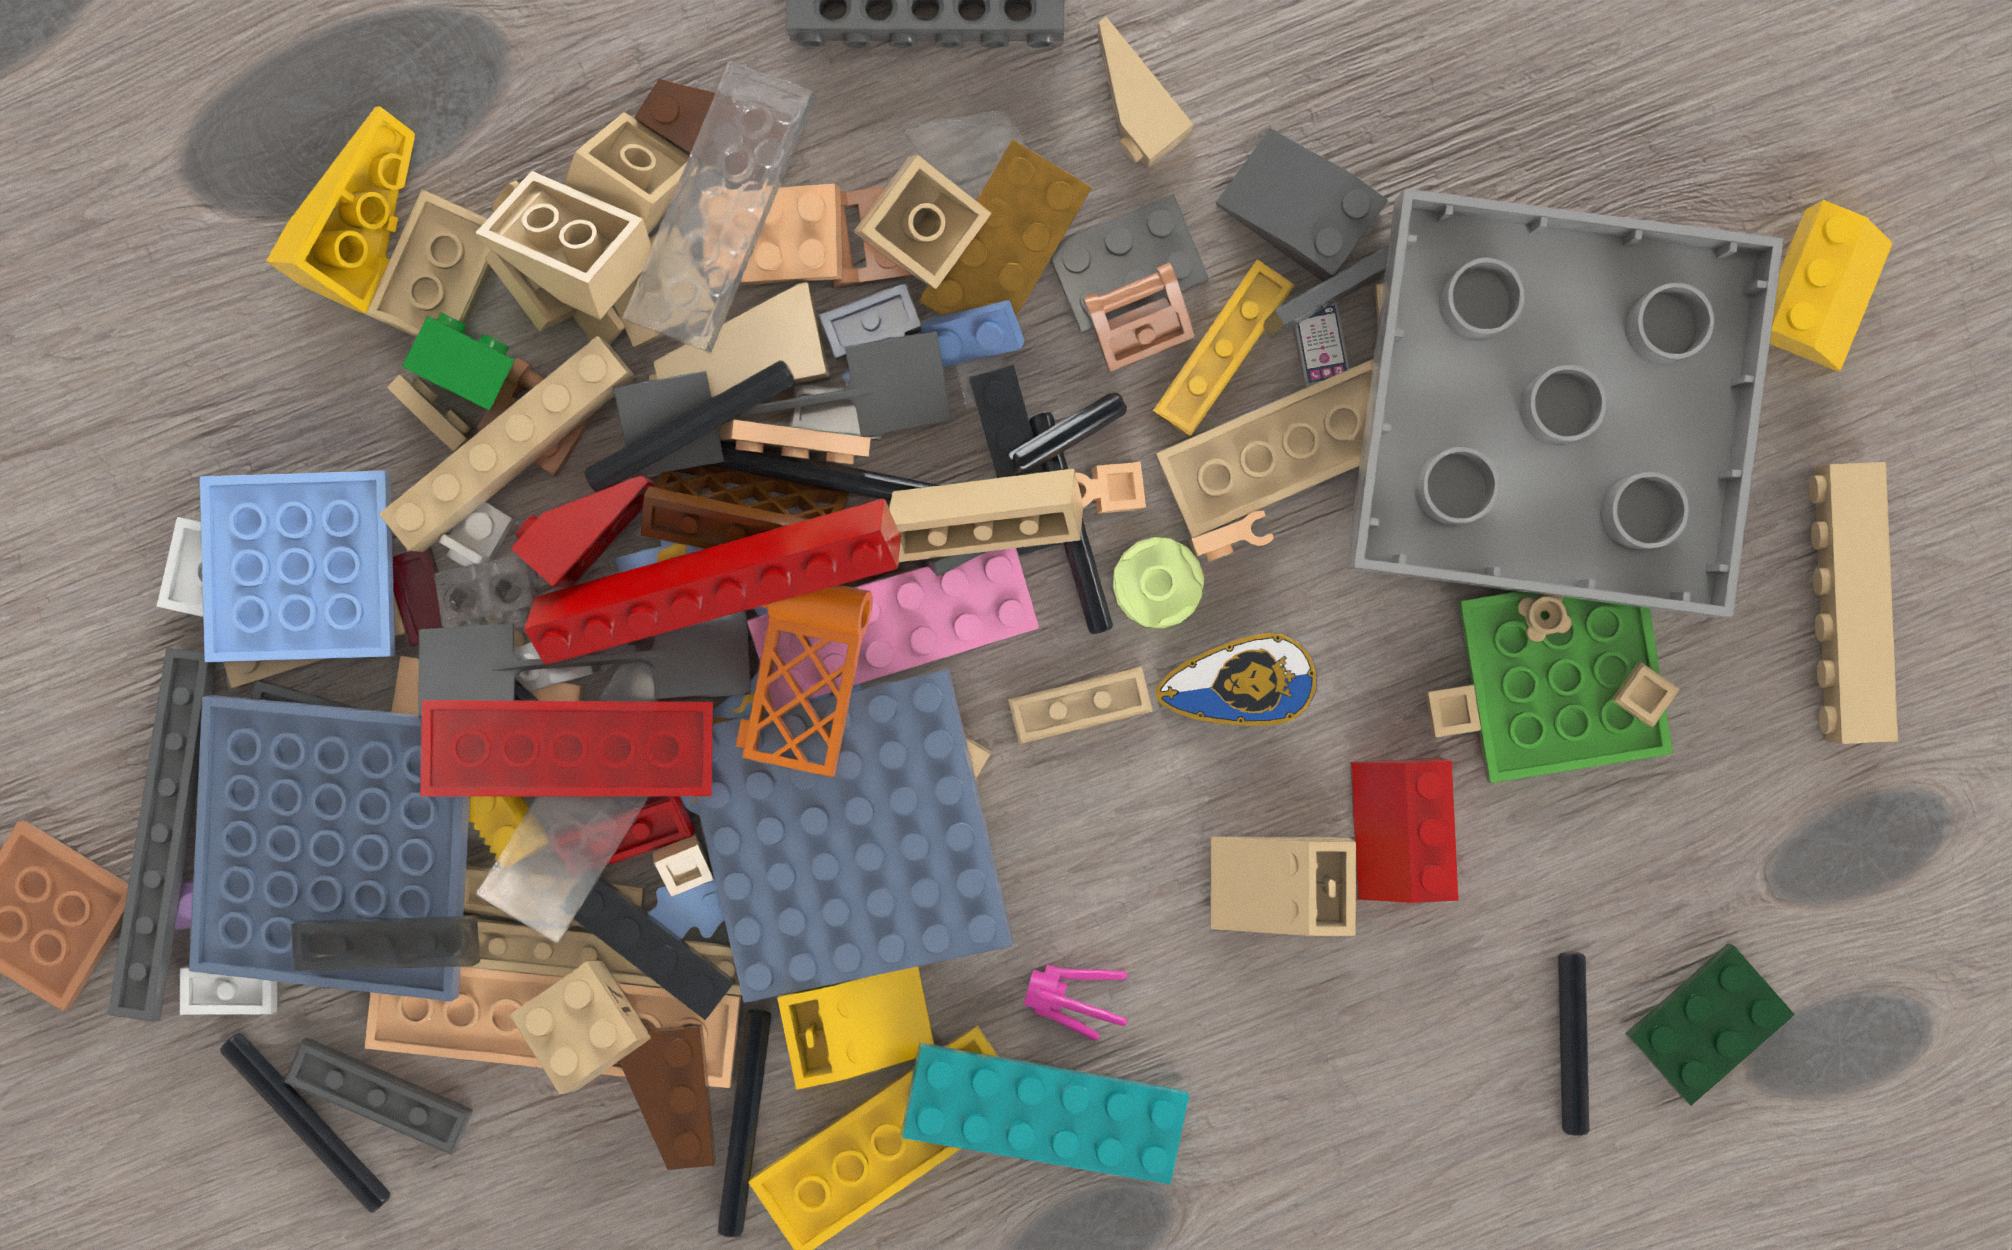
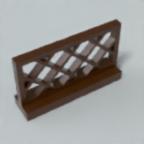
[641,464,849,549]

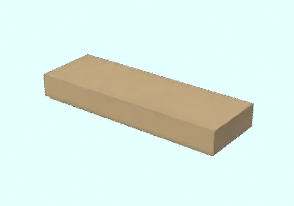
[1008,667,1152,744]

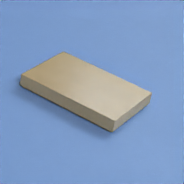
[366,190,491,337]

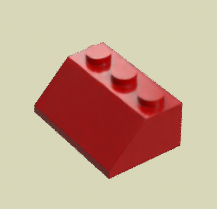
[1350,757,1459,903]

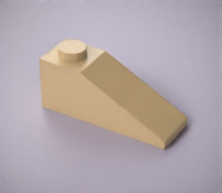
[1097,17,1193,169]

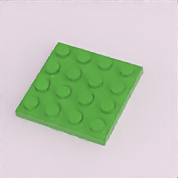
[1457,591,1673,783]

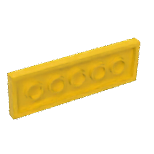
[748,1024,999,1250]

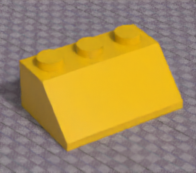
[1770,200,1893,372]

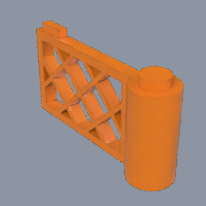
[736,585,873,777]

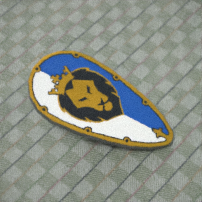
[1156,633,1318,726]

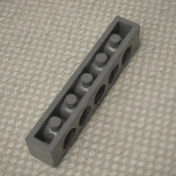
[786,0,1064,48]

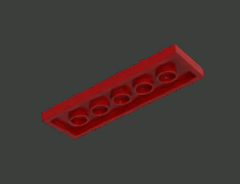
[420,700,713,796]

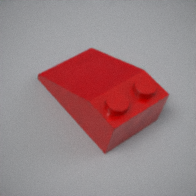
[511,475,657,588]

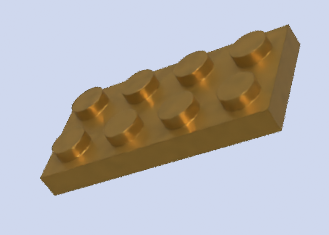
[919,139,1093,317]

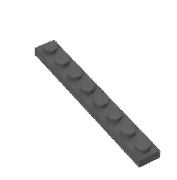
[108,648,217,1022]

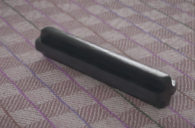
[1008,393,1127,474]

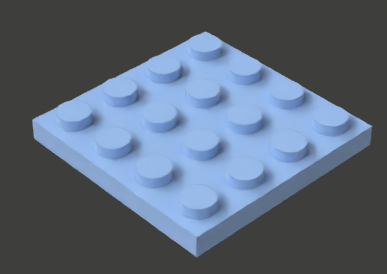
[200,471,395,662]

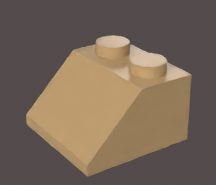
[564,112,699,234]
[854,155,992,289]

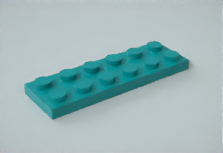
[900,1043,1190,1184]

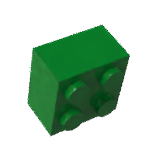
[402,312,515,410]

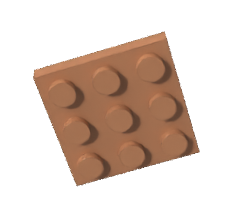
[0,821,129,1011]

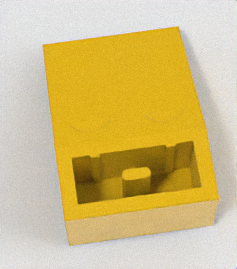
[777,966,935,1090]

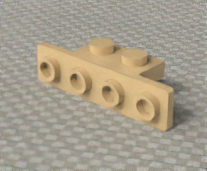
[485,181,624,345]

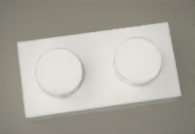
[180,966,277,1015]

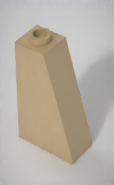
[649,282,830,398]

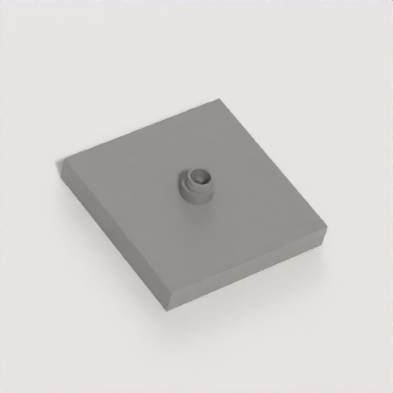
[1346,189,1784,617]

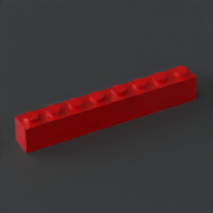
[524,499,901,665]

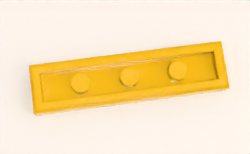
[1152,259,1295,438]

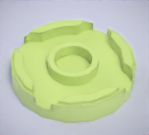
[1112,537,1204,628]

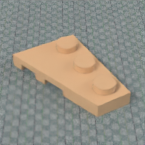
[718,420,871,465]

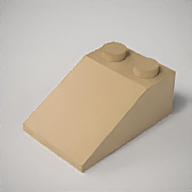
[476,171,654,320]

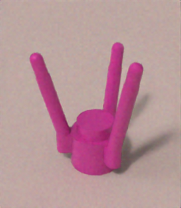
[1024,964,1128,1041]

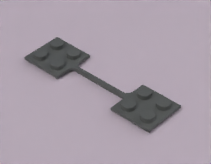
[613,331,952,478]
[418,610,751,718]

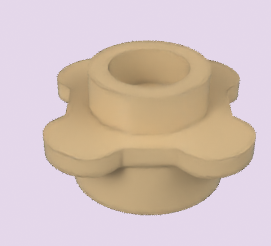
[1518,595,1571,642]

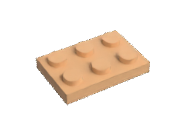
[703,183,843,287]

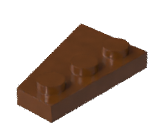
[634,79,801,190]
[619,1024,716,1170]

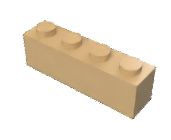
[889,469,1083,562]

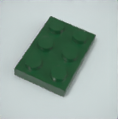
[1625,943,1795,1106]

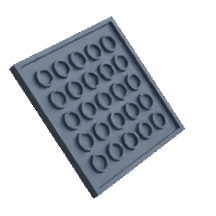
[695,669,1014,1003]
[189,695,470,1001]

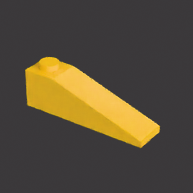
[266,106,415,313]

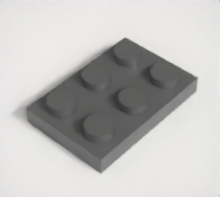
[1050,194,1209,334]

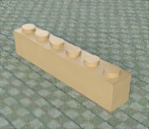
[379,336,636,552]
[1809,462,1898,744]

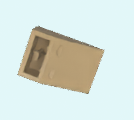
[1210,837,1356,936]

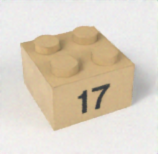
[510,961,651,1094]

